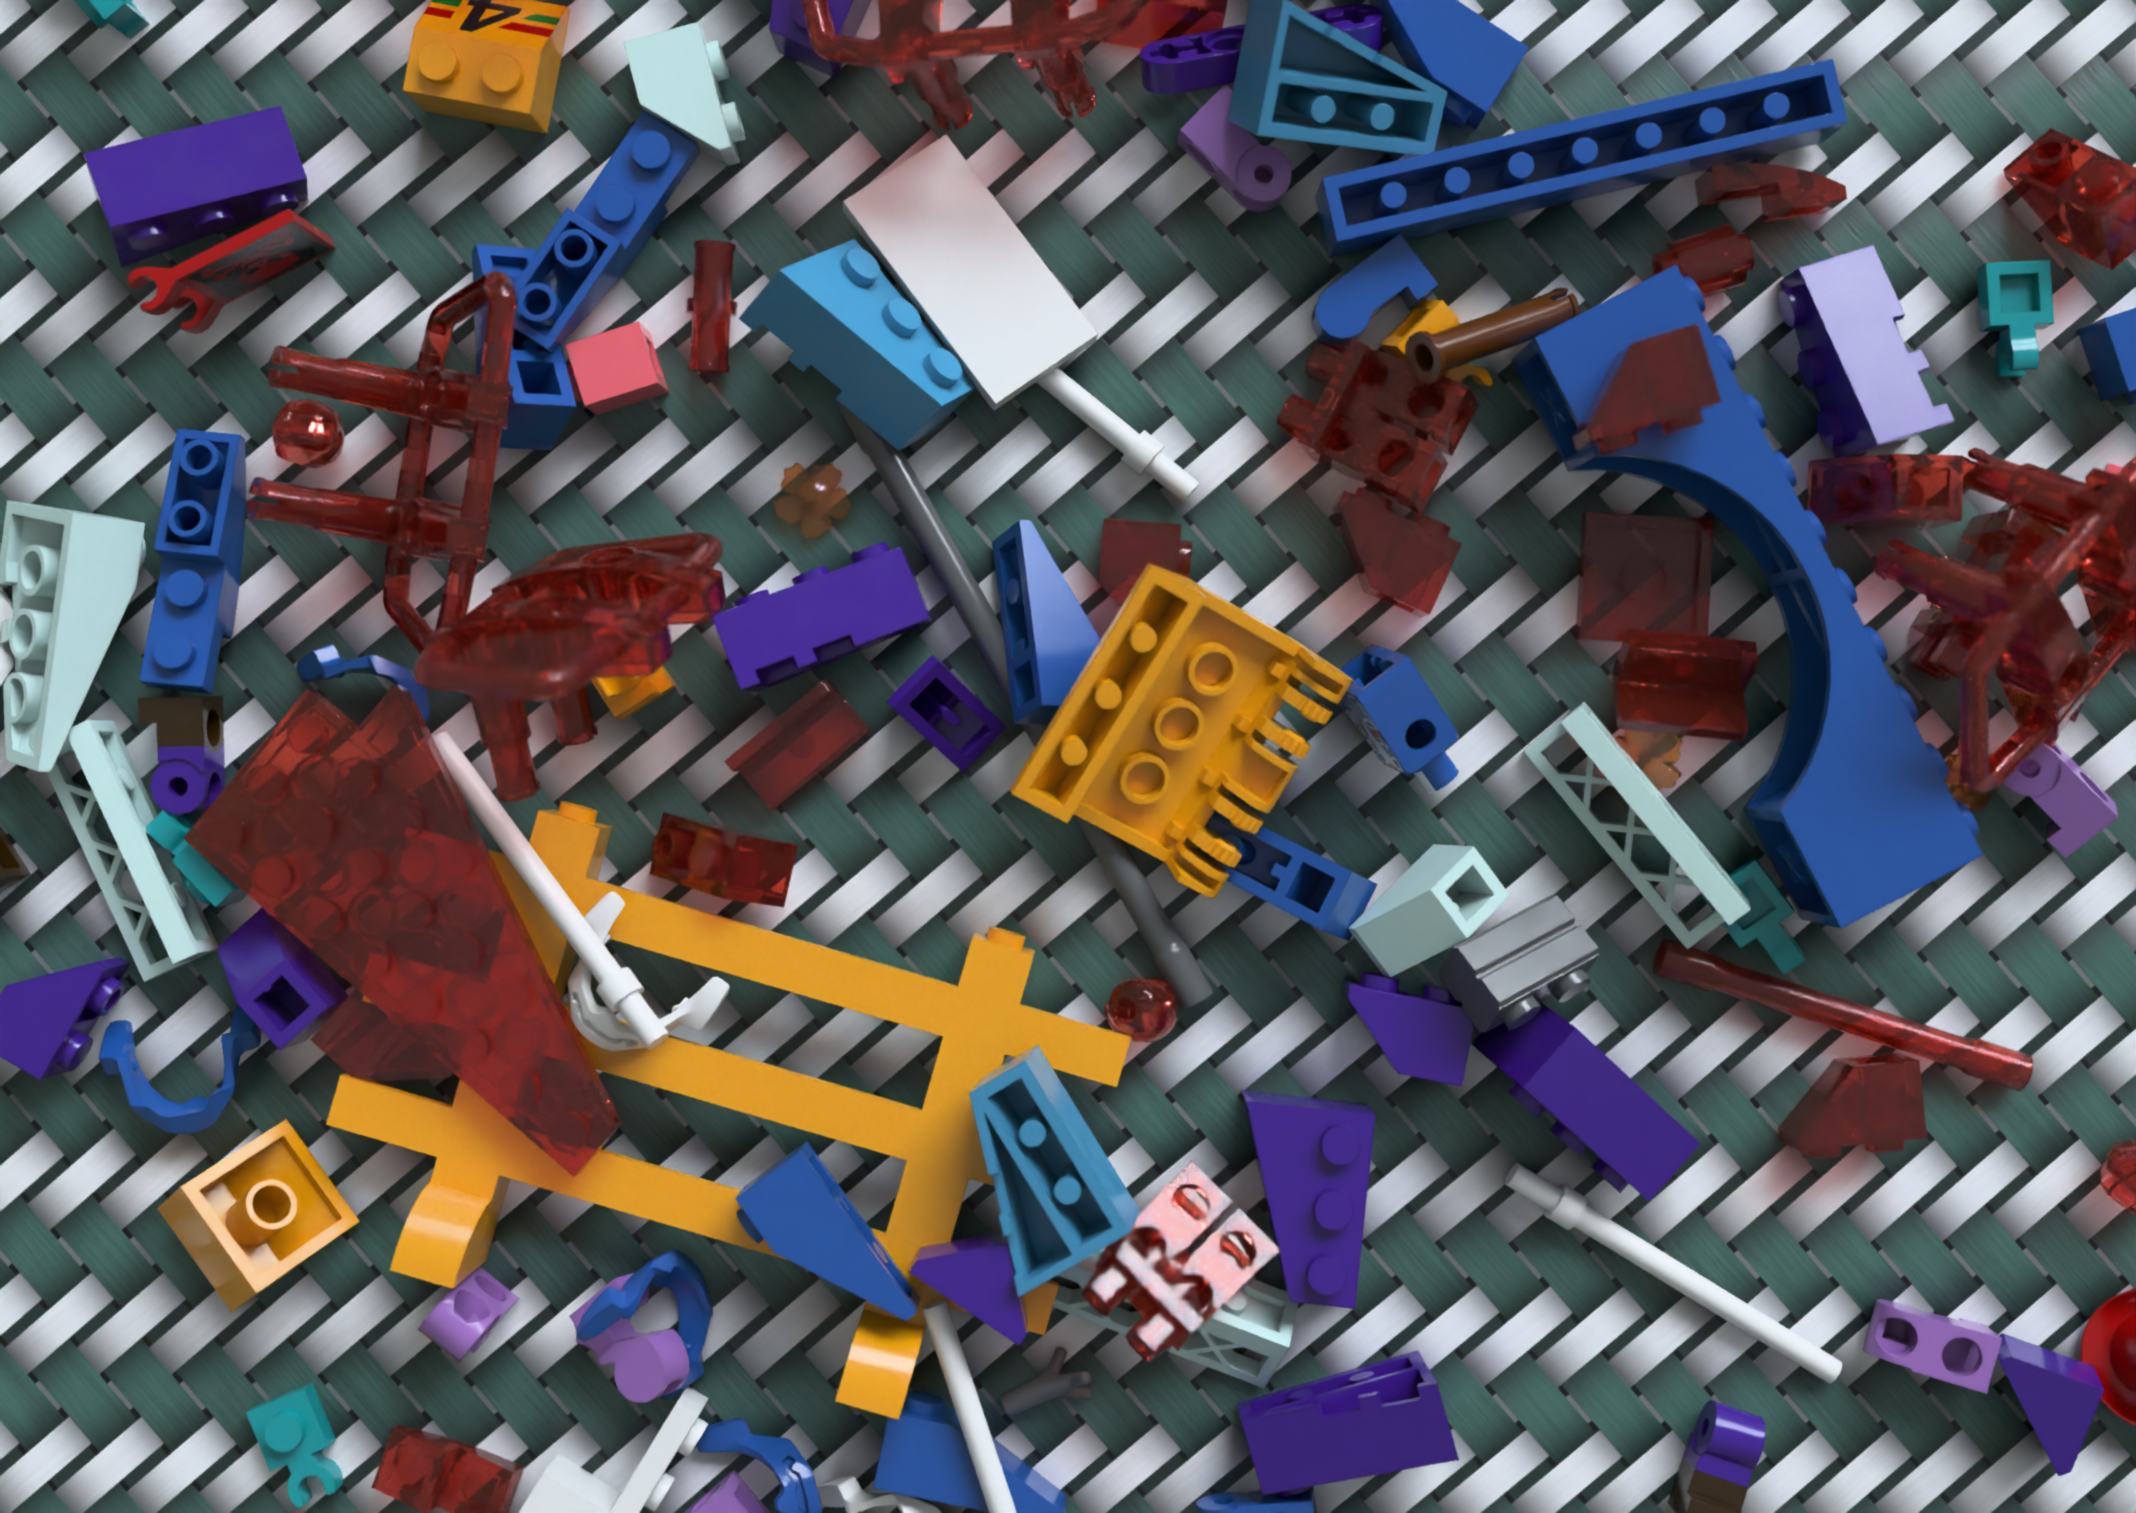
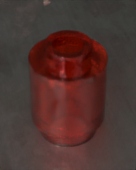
[1652,224,1755,299]

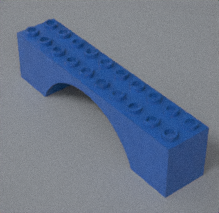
[1511,264,1983,929]

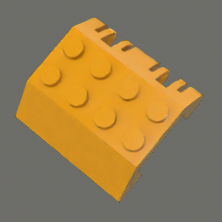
[1009,563,1354,899]

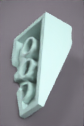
[0,500,146,772]

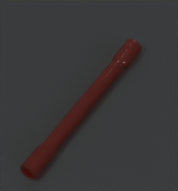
[1653,938,2033,1091]

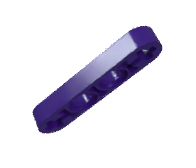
[1140,4,1384,95]

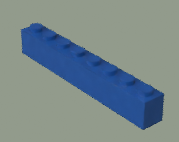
[1315,59,1848,258]

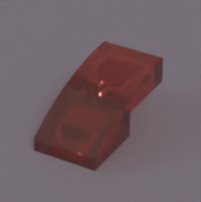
[1695,163,1847,222]
[372,1425,524,1513]

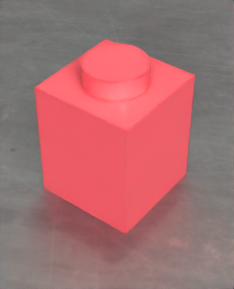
[565,321,669,415]

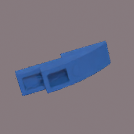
[494,110,700,353]
[139,428,246,694]

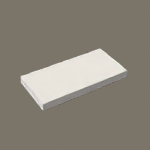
[842,135,1098,411]

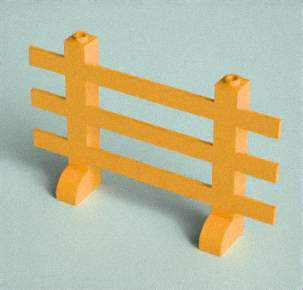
[326,801,1131,1420]

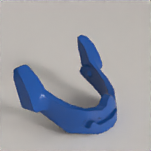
[297,644,430,805]
[99,1004,261,1134]
[576,1249,713,1400]
[696,1417,822,1513]

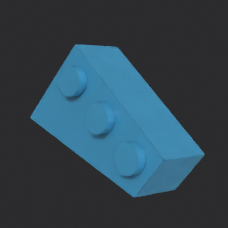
[1227,0,1448,155]
[738,239,976,451]
[969,1044,1140,1297]

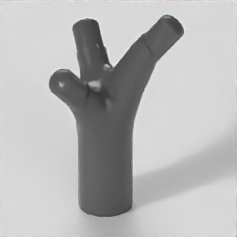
[1001,1347,1092,1418]

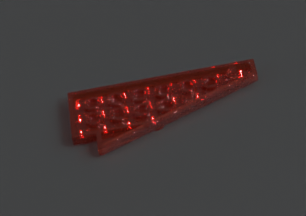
[183,684,622,1177]

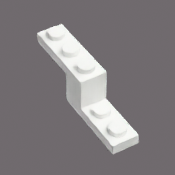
[519,1386,709,1513]

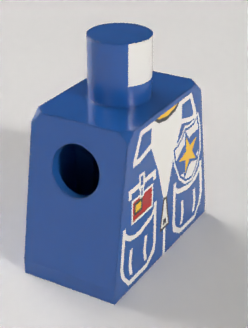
[1339,644,1459,793]

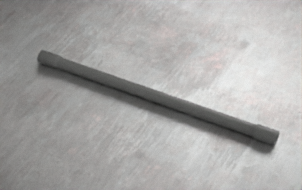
[835,401,1214,1011]

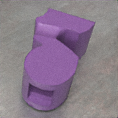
[569,1273,690,1403]

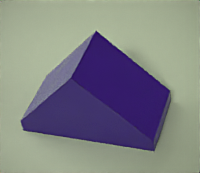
[886,655,1007,772]
[909,1231,1028,1346]
[1997,1334,2104,1476]

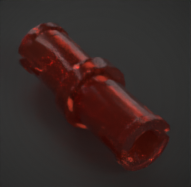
[686,240,738,374]

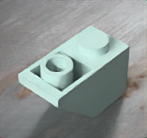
[623,22,746,166]
[1348,844,1510,977]

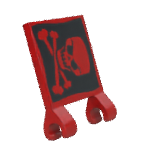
[127,208,336,334]

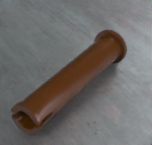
[1405,287,1580,384]

